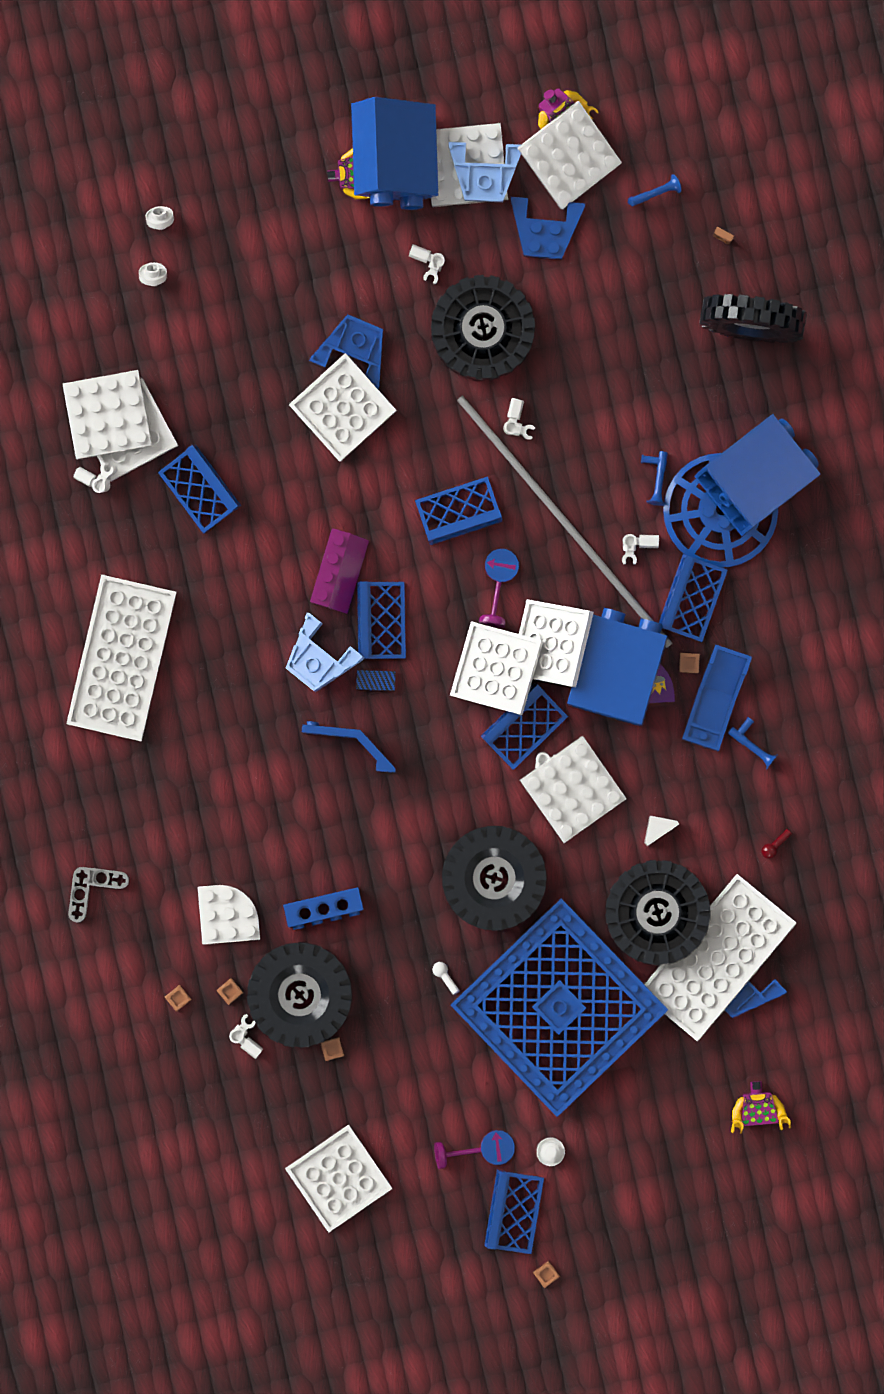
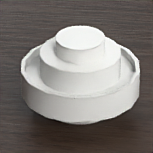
[145,206,174,230]
[139,263,167,286]
[536,1137,565,1166]

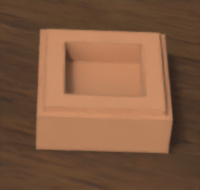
[713,227,734,245]
[679,653,700,673]
[216,978,244,1005]
[165,985,192,1012]
[321,1037,344,1061]
[533,1261,560,1288]

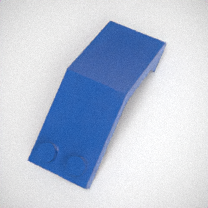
[682,645,752,752]
[302,721,396,773]

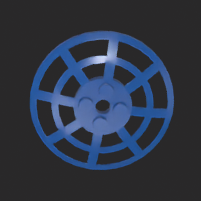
[663,453,778,568]

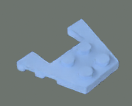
[449,142,521,203]
[286,612,365,692]

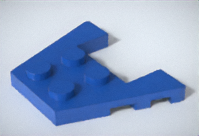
[511,197,585,260]
[309,314,383,389]
[725,979,787,1018]

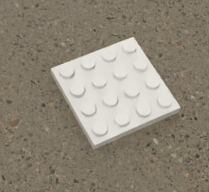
[517,101,622,209]
[431,123,508,207]
[289,353,397,462]
[63,370,152,460]
[97,378,178,481]
[519,600,594,687]
[450,622,543,715]
[520,736,626,843]
[285,1125,392,1232]

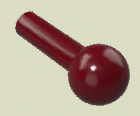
[761,829,792,859]

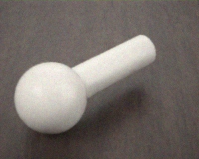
[433,962,460,995]

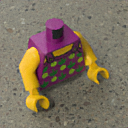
[538,89,598,129]
[327,148,370,200]
[731,1081,791,1134]

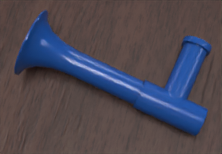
[628,174,681,206]
[641,451,668,506]
[728,717,778,770]

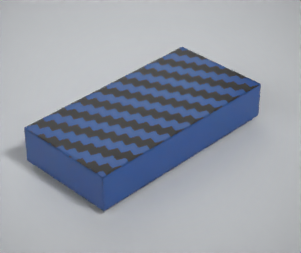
[356,670,395,691]

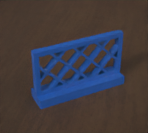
[158,445,241,534]
[415,476,502,545]
[659,554,728,642]
[357,582,406,659]
[480,683,568,770]
[484,1170,544,1254]

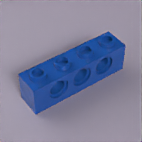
[283,887,364,930]

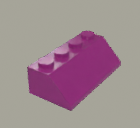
[310,528,369,614]

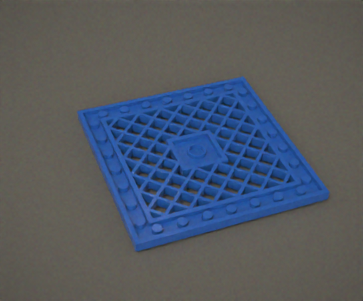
[451,898,668,1117]

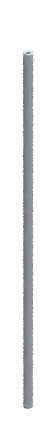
[457,395,672,648]

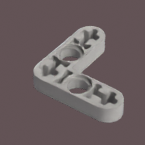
[68,867,129,922]

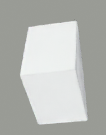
[644,816,679,846]

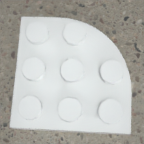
[198,885,260,944]

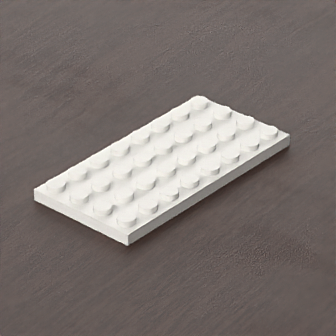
[66,575,177,742]
[644,874,797,1042]

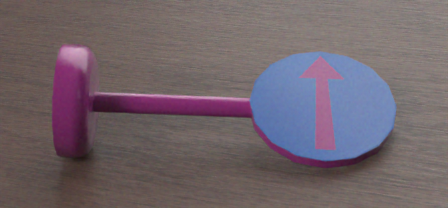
[479,549,519,628]
[434,1130,515,1169]

